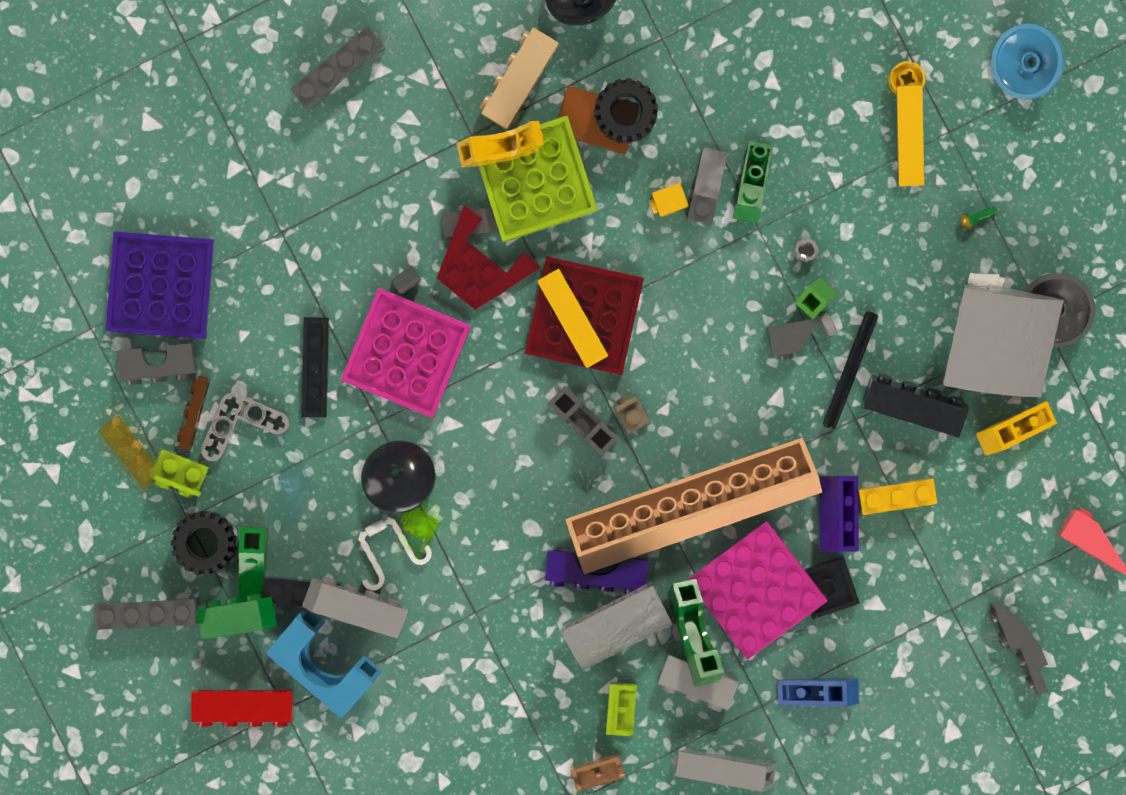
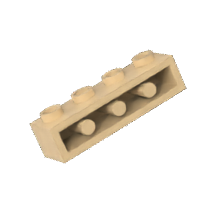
[480,27,559,131]

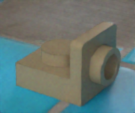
[614,394,650,434]

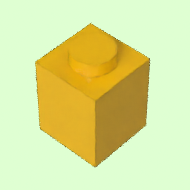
[649,183,689,218]

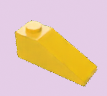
[975,401,1057,456]

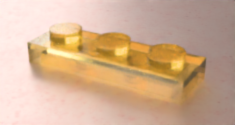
[98,415,156,490]

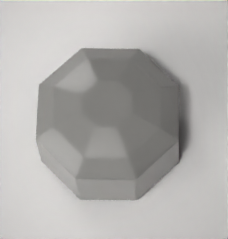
[793,238,819,263]

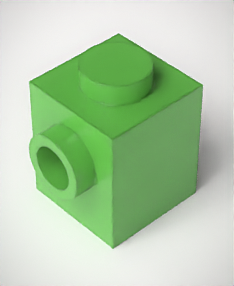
[795,278,838,319]

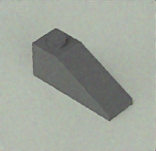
[687,147,727,226]

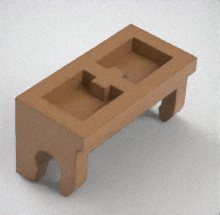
[571,754,625,792]

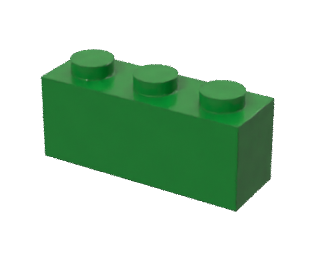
[196,593,277,640]

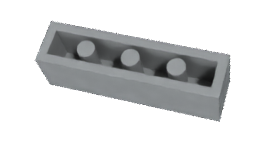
[302,576,408,639]

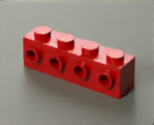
[191,690,294,727]

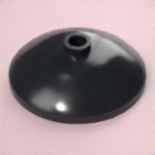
[545,0,616,26]
[361,441,436,513]

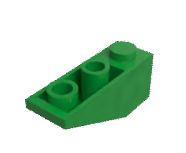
[732,141,773,224]
[239,526,268,601]

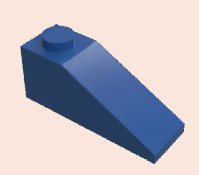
[777,678,859,707]

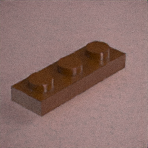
[177,376,211,451]

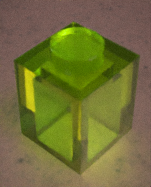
[400,507,441,543]

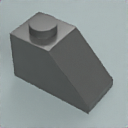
[767,318,818,361]

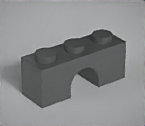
[116,343,198,385]
[547,386,619,456]

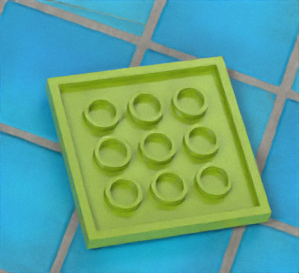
[479,116,598,243]

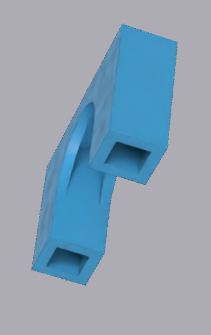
[266,608,383,719]

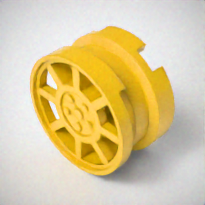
[888,61,925,95]

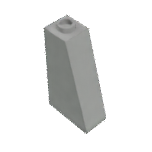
[673,750,777,792]

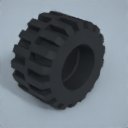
[595,78,658,144]
[171,511,237,575]

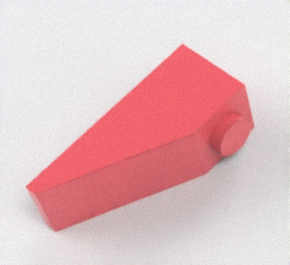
[1057,508,1126,574]

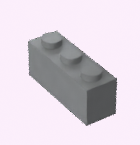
[657,653,739,712]

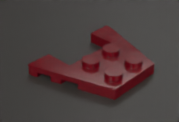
[436,205,541,310]

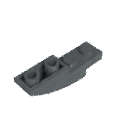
[989,602,1048,695]

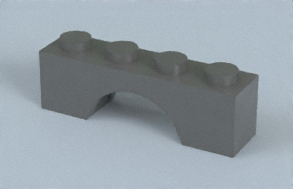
[290,26,385,112]
[94,598,199,630]

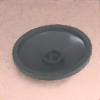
[1024,273,1095,348]

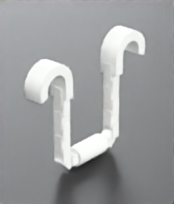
[358,517,432,591]

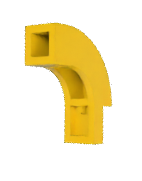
[457,121,544,168]

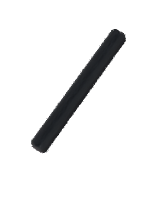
[823,311,878,429]

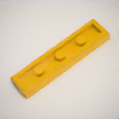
[896,85,924,186]
[537,269,608,368]

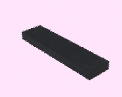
[301,317,329,418]

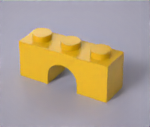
[858,478,937,515]

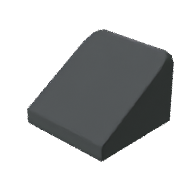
[392,266,421,295]

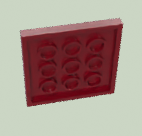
[525,256,644,375]

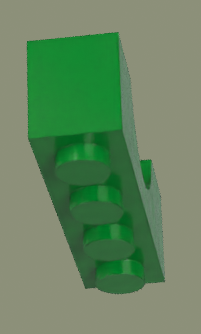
[667,579,724,687]

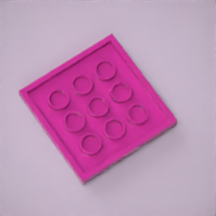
[341,288,471,418]
[687,520,828,660]

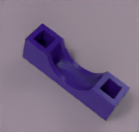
[545,549,648,594]

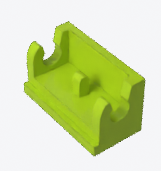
[606,682,637,736]

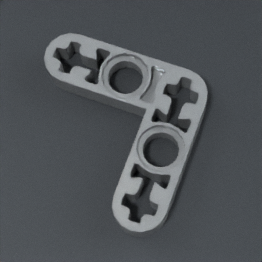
[201,393,290,461]

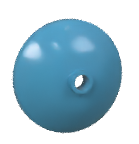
[991,24,1064,99]

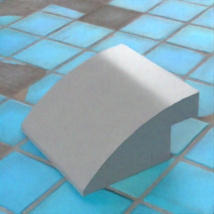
[943,284,1064,397]
[561,582,673,670]

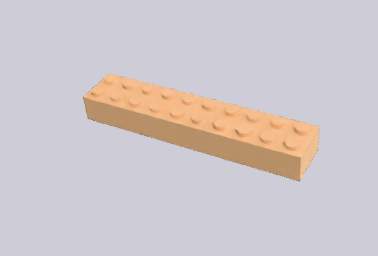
[565,438,822,574]

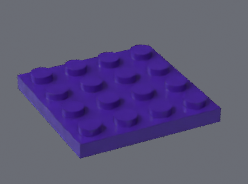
[106,231,215,339]

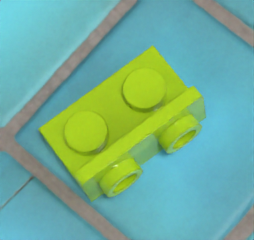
[150,448,209,498]

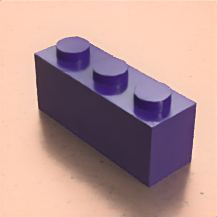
[819,476,859,552]

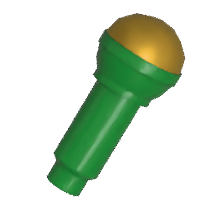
[960,207,998,230]

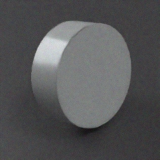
[816,312,837,338]

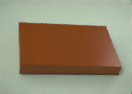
[559,86,640,155]

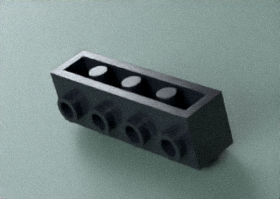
[863,374,969,438]

